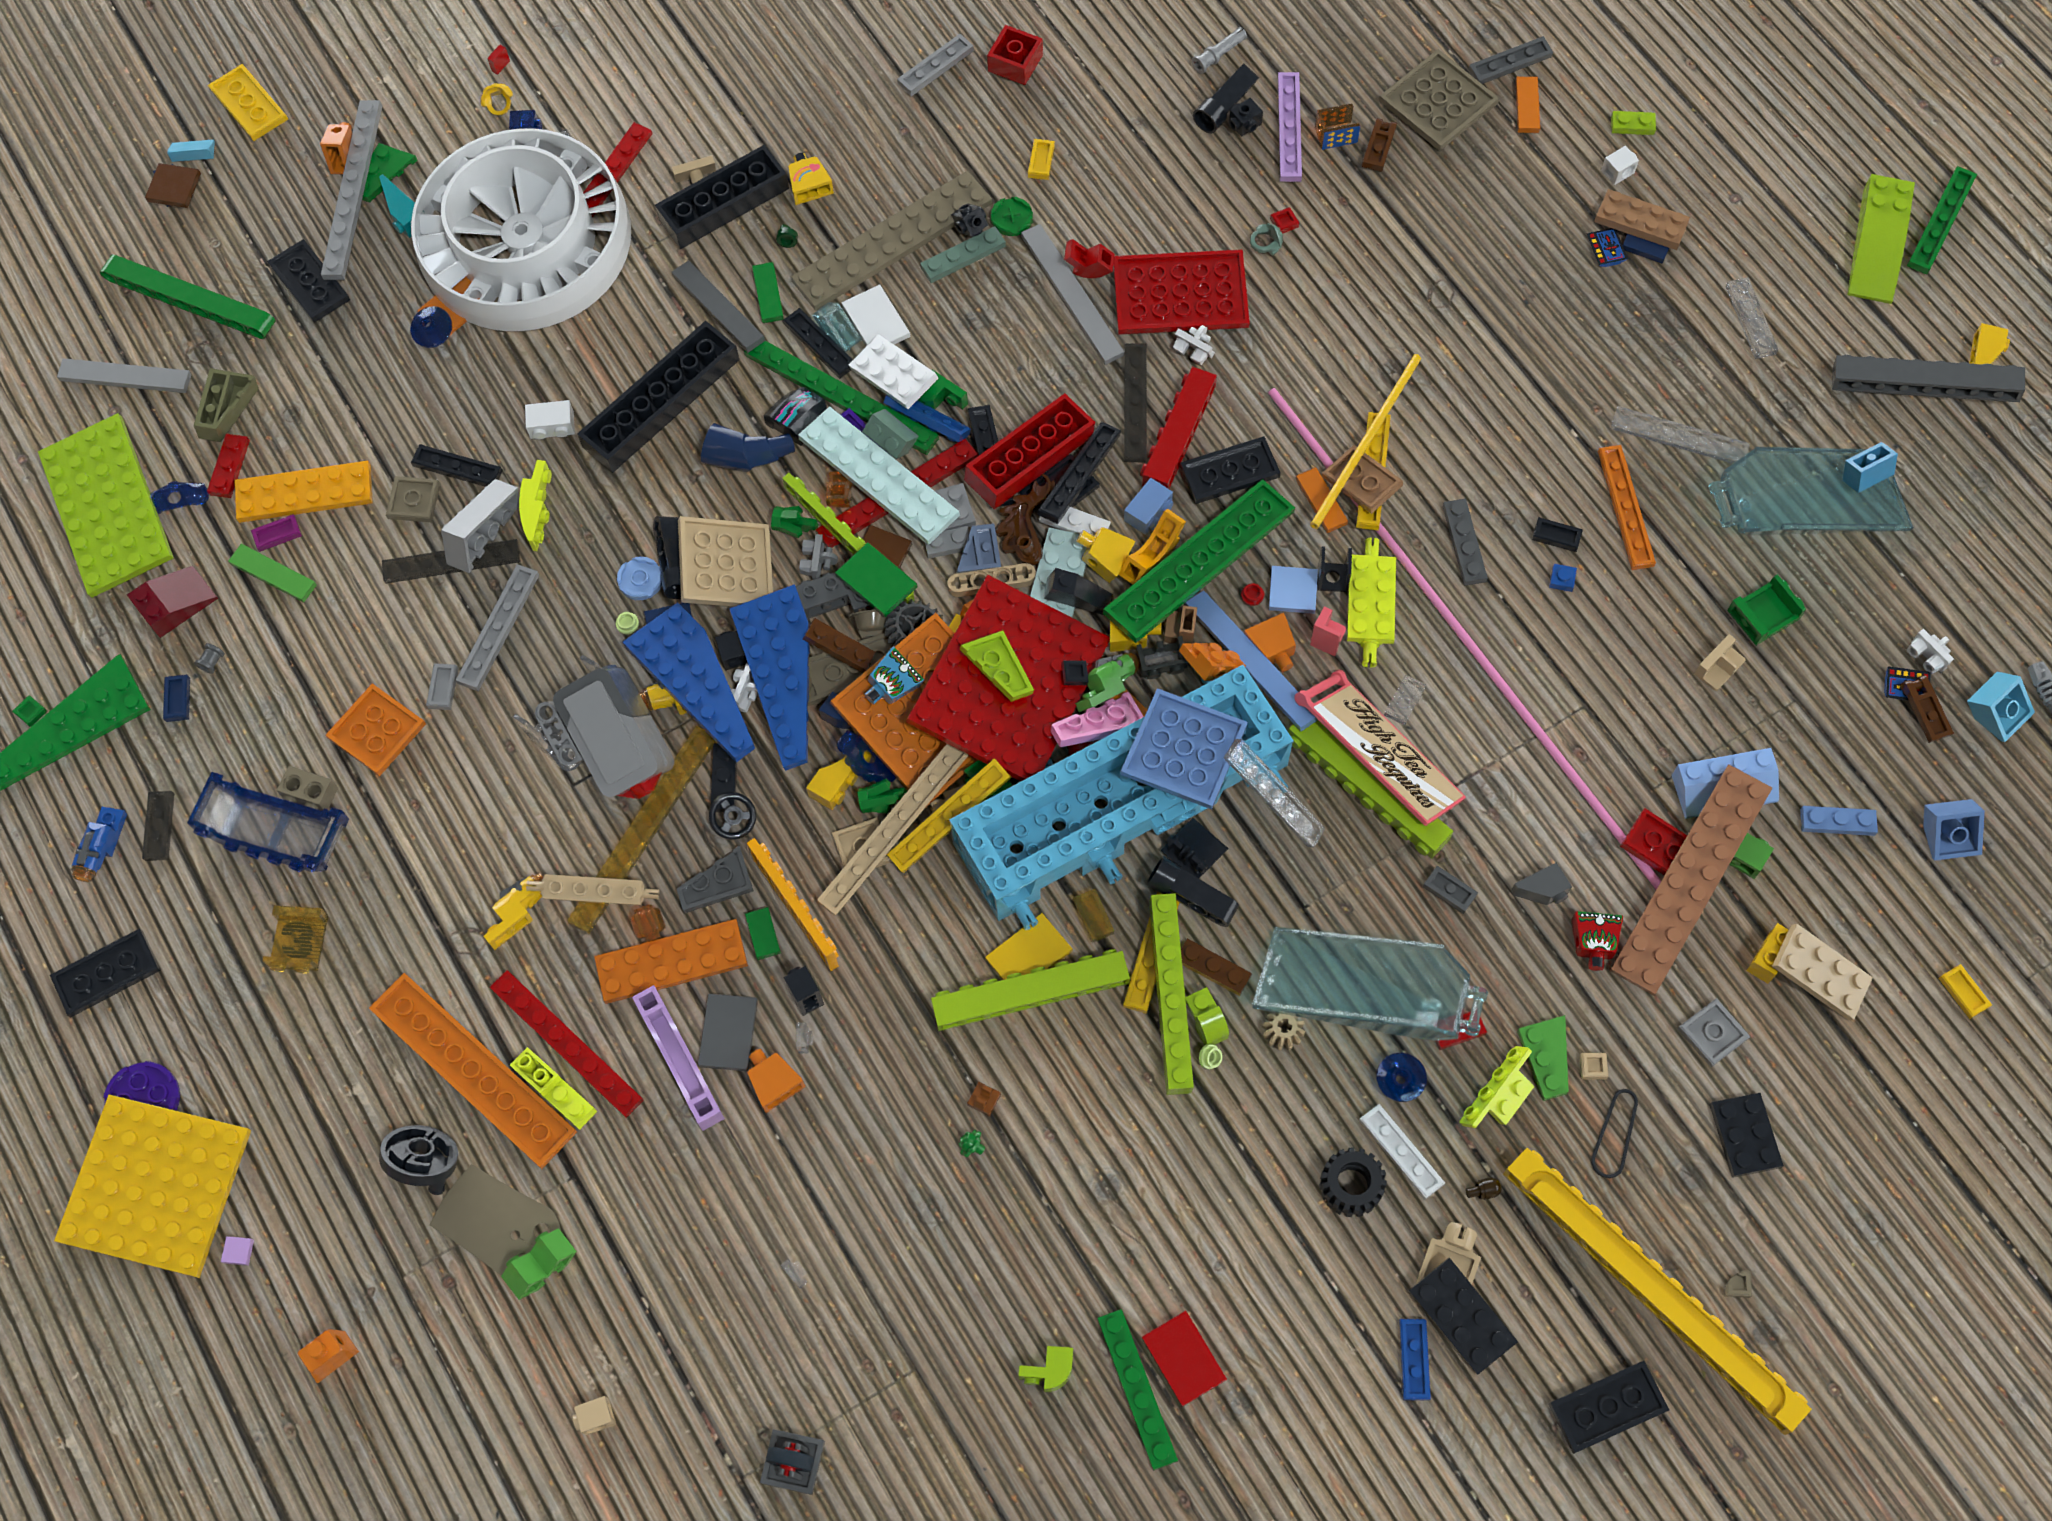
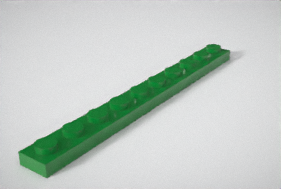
[744,341,939,455]

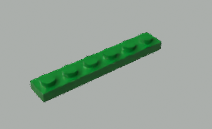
[1907,166,1977,275]
[1097,1309,1178,1471]

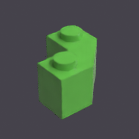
[501,1228,577,1300]

